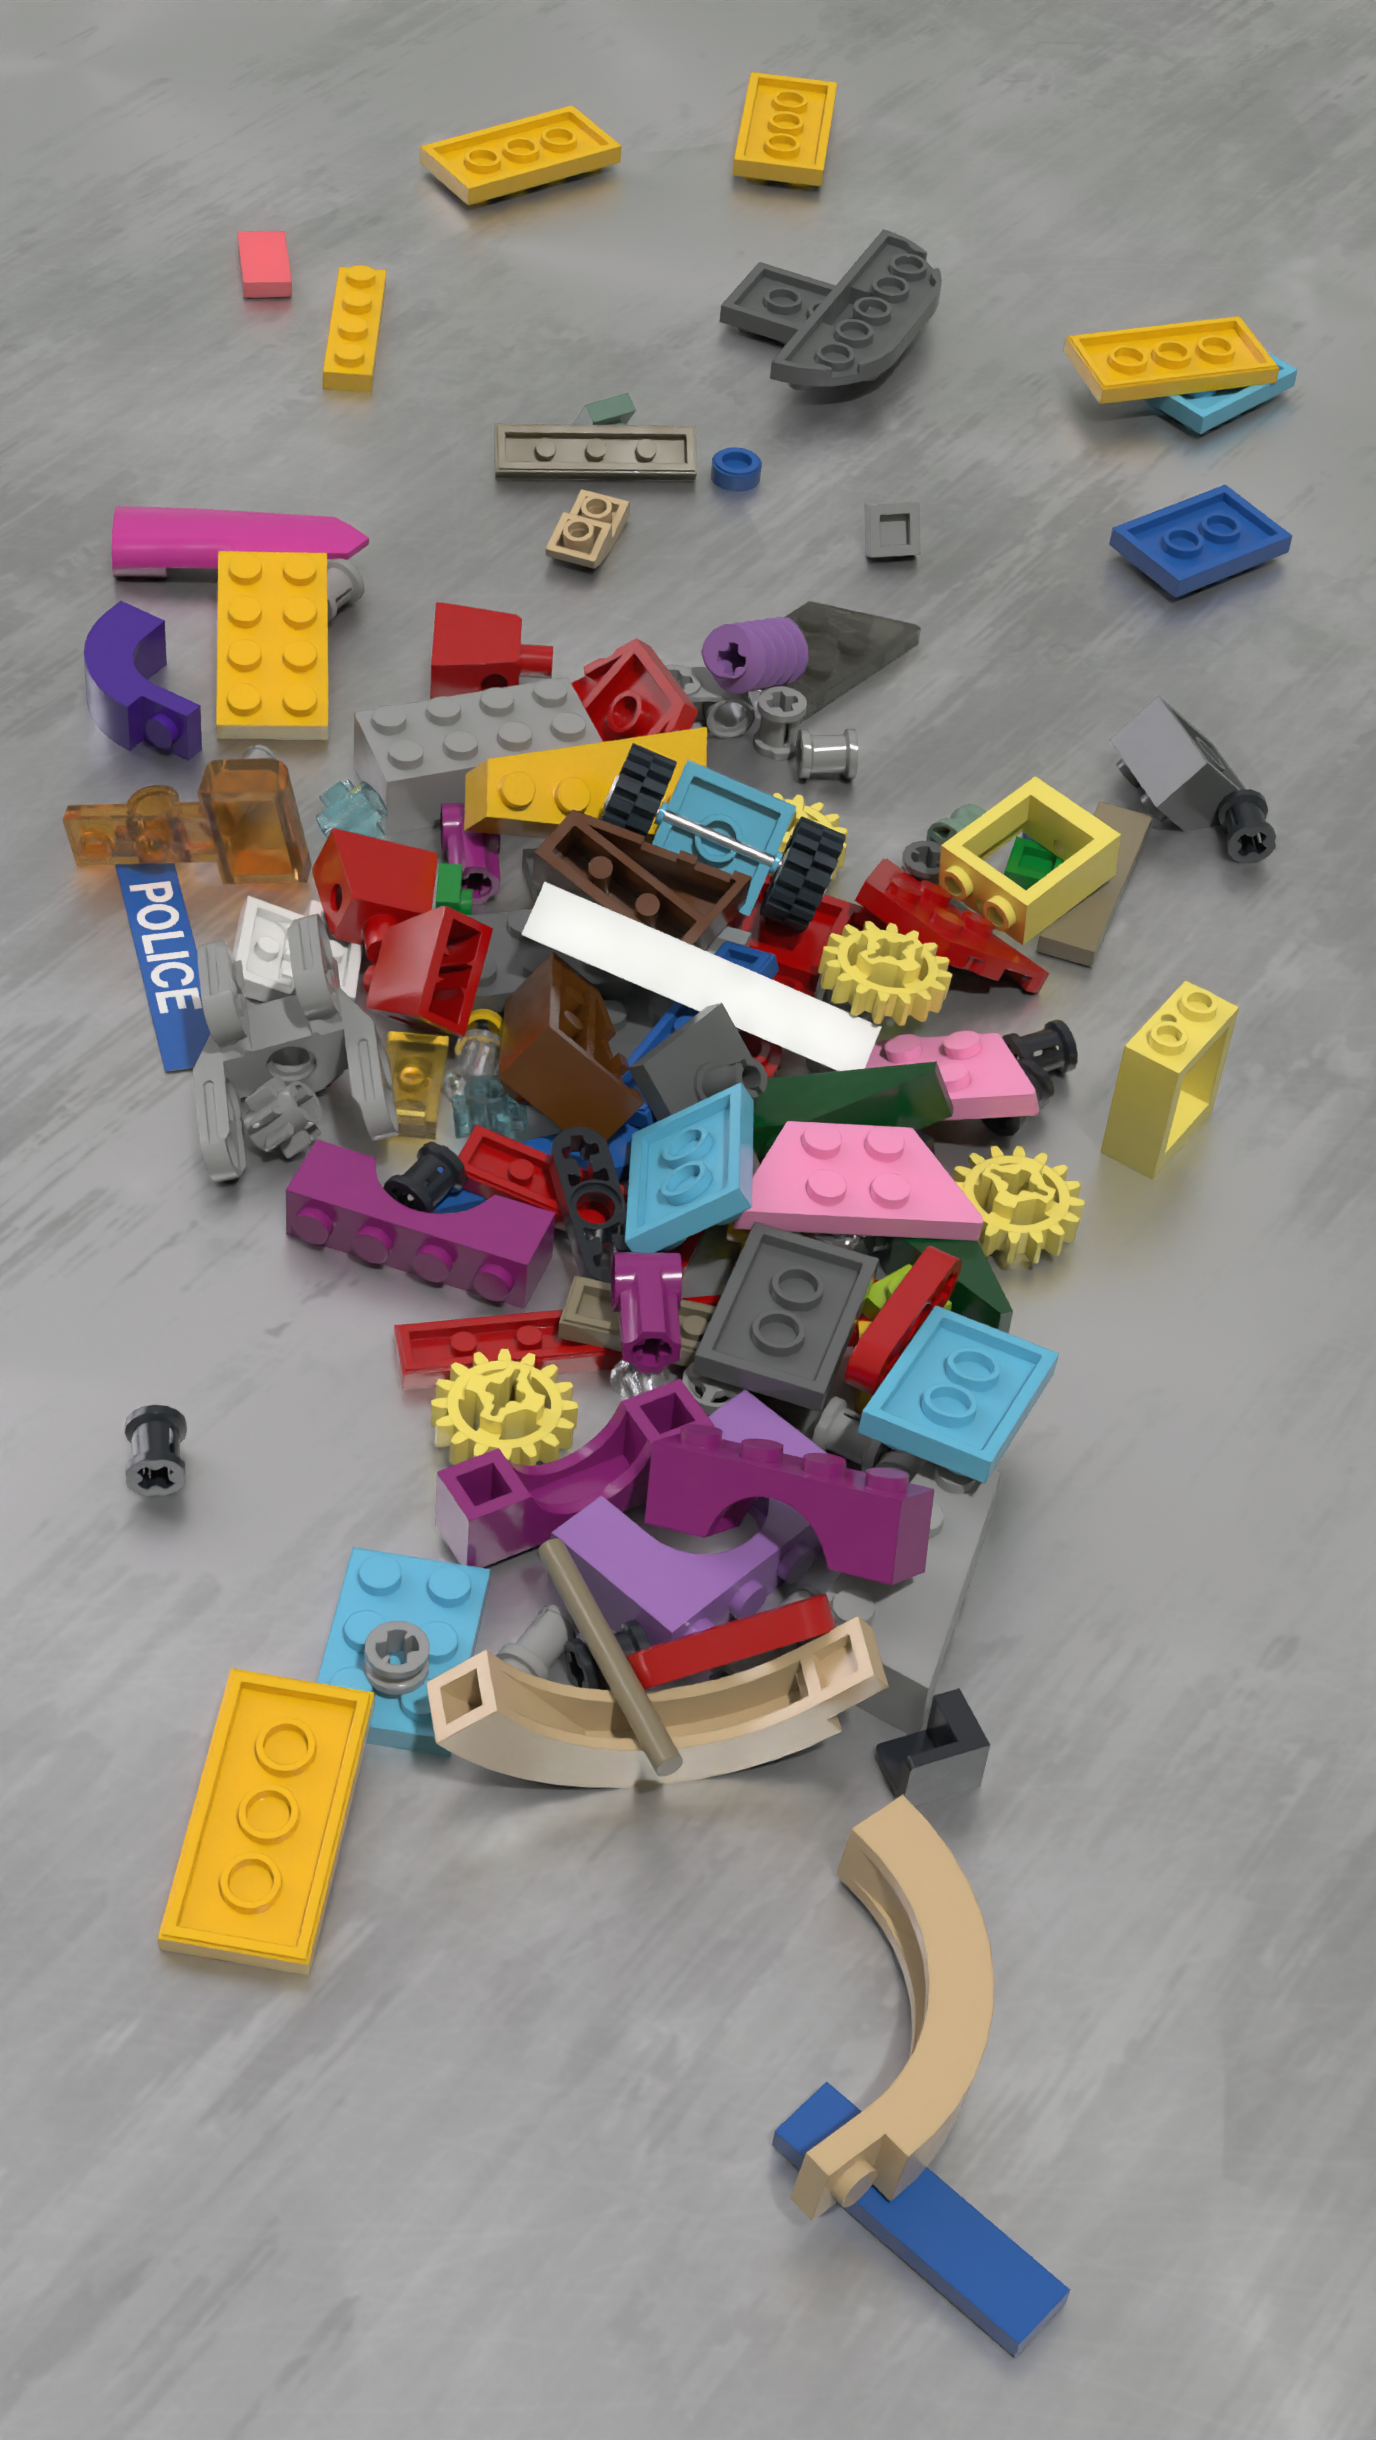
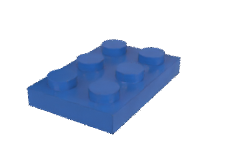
[1109,485,1293,598]

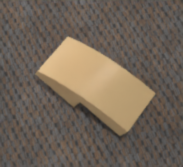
[545,489,630,569]

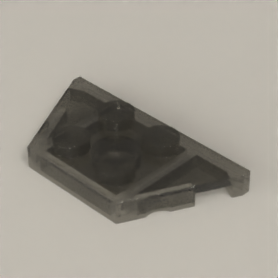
[758,601,921,724]

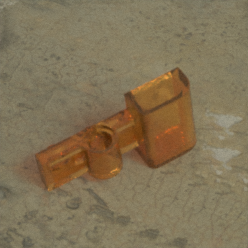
[62,758,312,885]

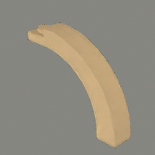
[426,1616,889,1788]
[790,1795,995,2221]

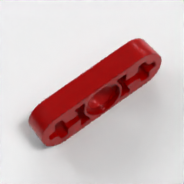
[844,1246,962,1396]
[626,1593,836,1689]

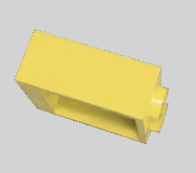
[938,776,1121,945]
[1100,980,1239,1180]

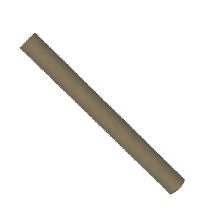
[537,1538,683,1776]

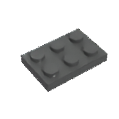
[692,1222,879,1412]

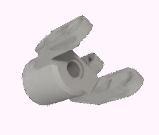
[193,913,399,1184]

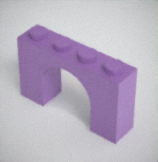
[548,1389,846,1646]

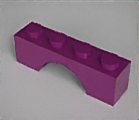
[285,1140,556,1309]
[435,1379,714,1568]
[644,1424,935,1585]

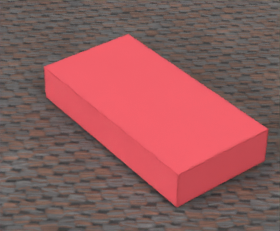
[237,231,292,298]

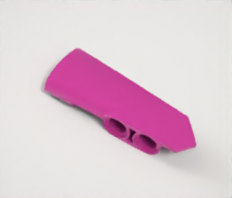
[112,506,369,578]

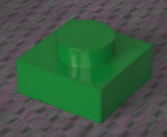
[1004,836,1065,890]
[436,863,473,915]

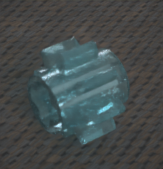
[316,779,388,839]
[451,1074,528,1140]

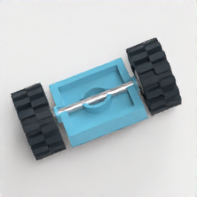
[600,743,846,933]

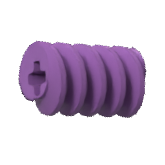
[701,617,809,693]

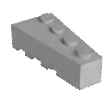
[800,1461,1002,1734]

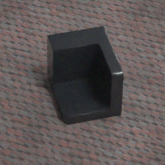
[875,1688,990,1807]

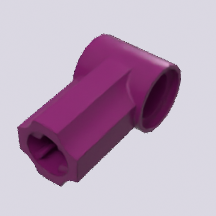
[440,803,501,905]
[611,1252,682,1373]

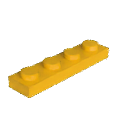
[323,265,387,392]

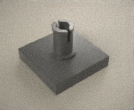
[628,1003,767,1121]

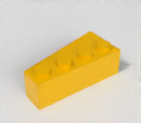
[464,727,707,843]

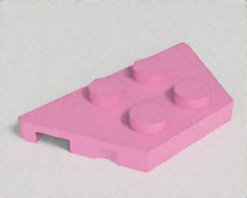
[865,1030,1039,1121]
[732,1121,983,1241]

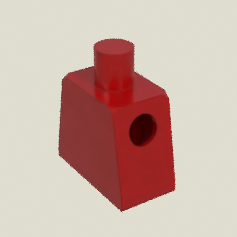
[430,602,553,700]
[312,828,438,964]
[363,906,493,1037]

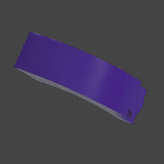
[84,601,202,761]

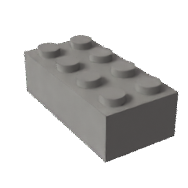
[354,677,603,835]

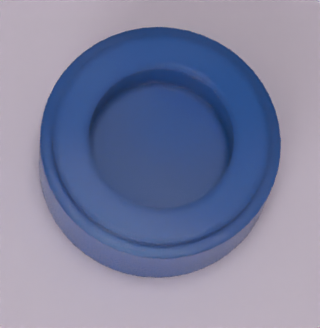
[710,447,762,492]

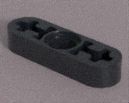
[549,1126,632,1283]

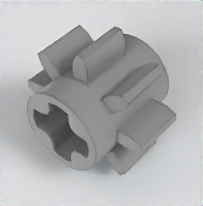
[244,1075,323,1158]

